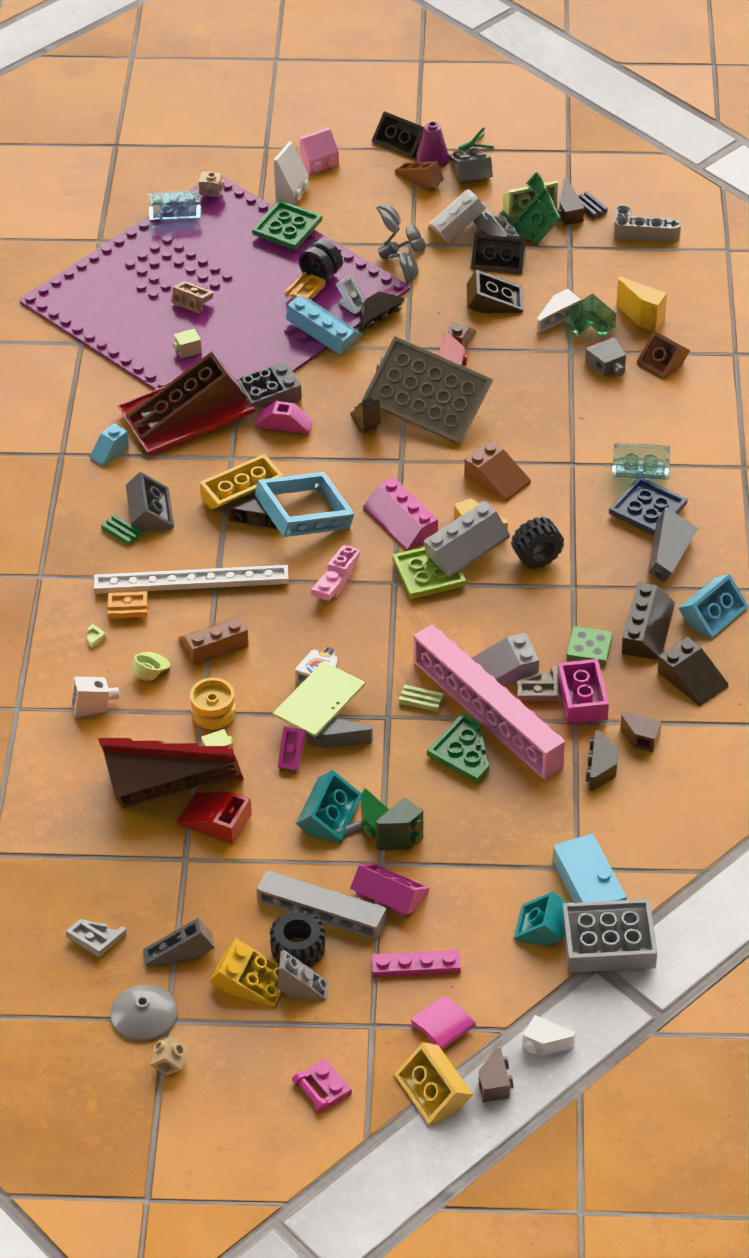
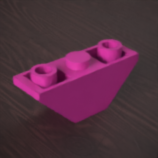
[255,401,313,434]

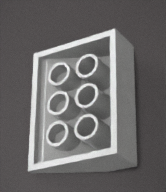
[562,899,658,973]

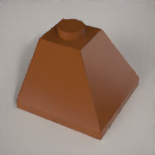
[637,331,690,378]

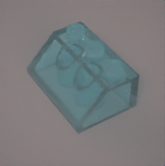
[148,191,200,219]
[612,443,670,480]

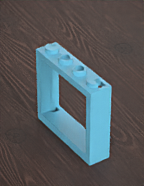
[254,472,354,537]

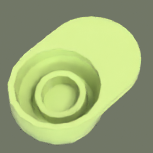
[131,652,171,681]

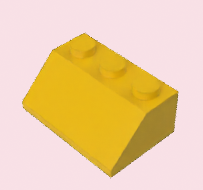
[394,1042,473,1125]

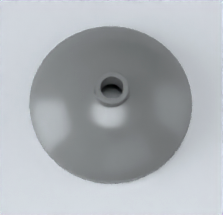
[110,984,177,1042]

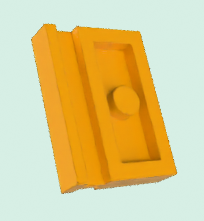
[285,272,326,300]
[108,592,148,619]

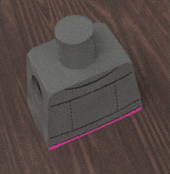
[585,337,626,376]

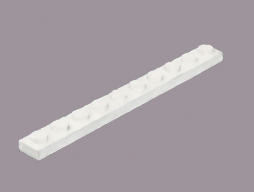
[94,565,289,594]

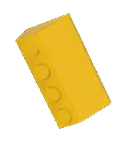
[200,454,284,509]

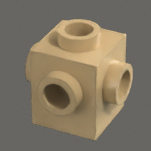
[198,171,225,197]
[150,1036,188,1076]

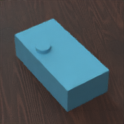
[552,833,627,903]

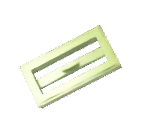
[399,685,443,712]

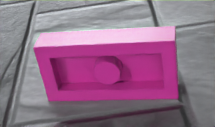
[277,727,306,771]

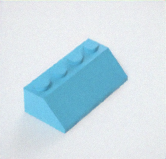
[286,295,363,355]

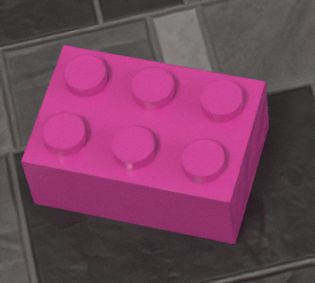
[557,659,609,724]

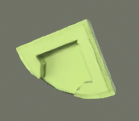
[87,624,107,649]

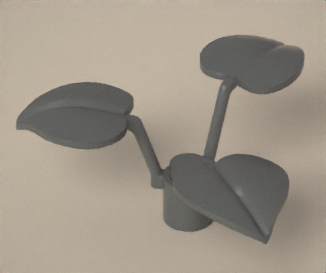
[376,205,426,284]

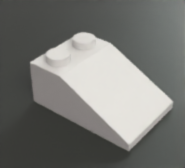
[274,141,310,205]

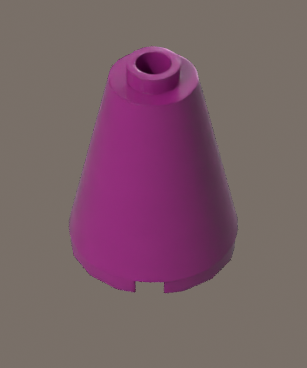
[416,121,449,168]

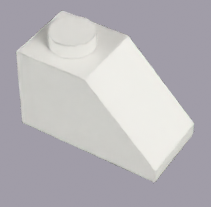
[522,1015,575,1057]

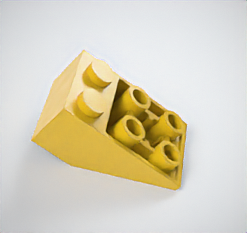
[209,938,282,1008]

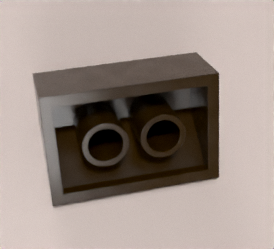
[371,111,424,158]
[471,234,527,273]

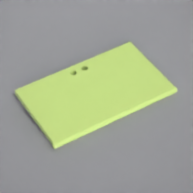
[272,661,365,737]

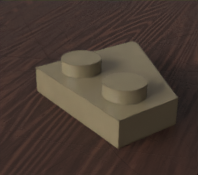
[517,667,558,701]

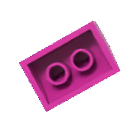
[350,863,430,916]

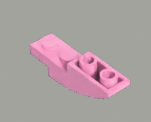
[311,545,361,601]

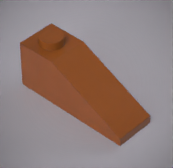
[394,162,444,189]

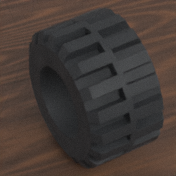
[511,517,564,569]
[270,910,325,967]

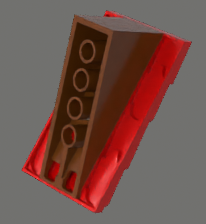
[117,351,256,455]
[98,738,244,808]

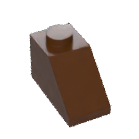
[447,323,476,349]

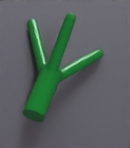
[458,127,494,151]

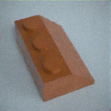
[179,617,249,665]

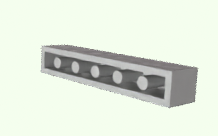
[256,870,387,941]

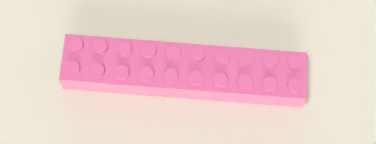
[414,624,565,780]

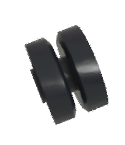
[298,239,343,282]

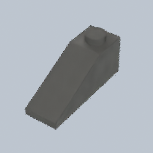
[307,717,373,748]
[143,918,215,967]

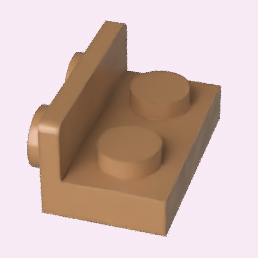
[171,281,214,314]

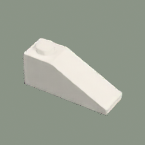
[537,289,581,333]

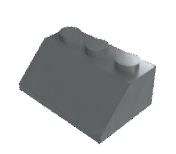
[126,472,174,532]

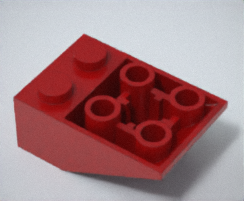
[177,792,252,844]

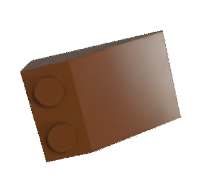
[464,440,531,502]

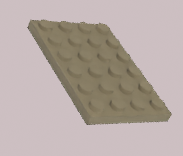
[362,336,493,445]

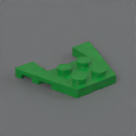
[499,172,561,244]

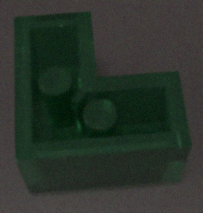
[565,293,616,336]

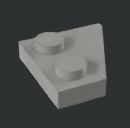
[66,919,127,957]

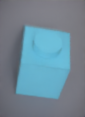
[90,423,129,467]

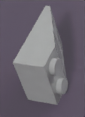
[471,632,539,685]

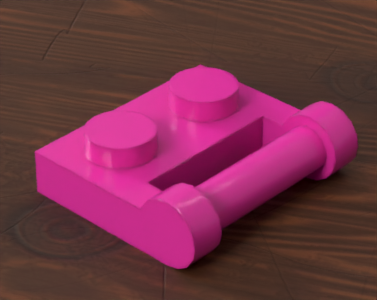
[292,1059,352,1113]

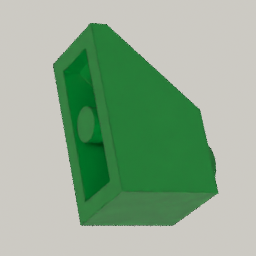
[361,788,389,839]

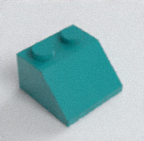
[514,891,567,946]

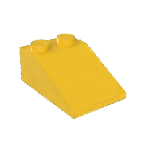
[616,276,667,331]

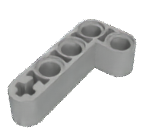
[614,205,681,242]

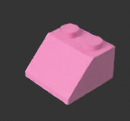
[300,128,339,175]

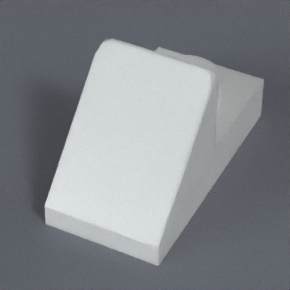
[336,275,365,314]

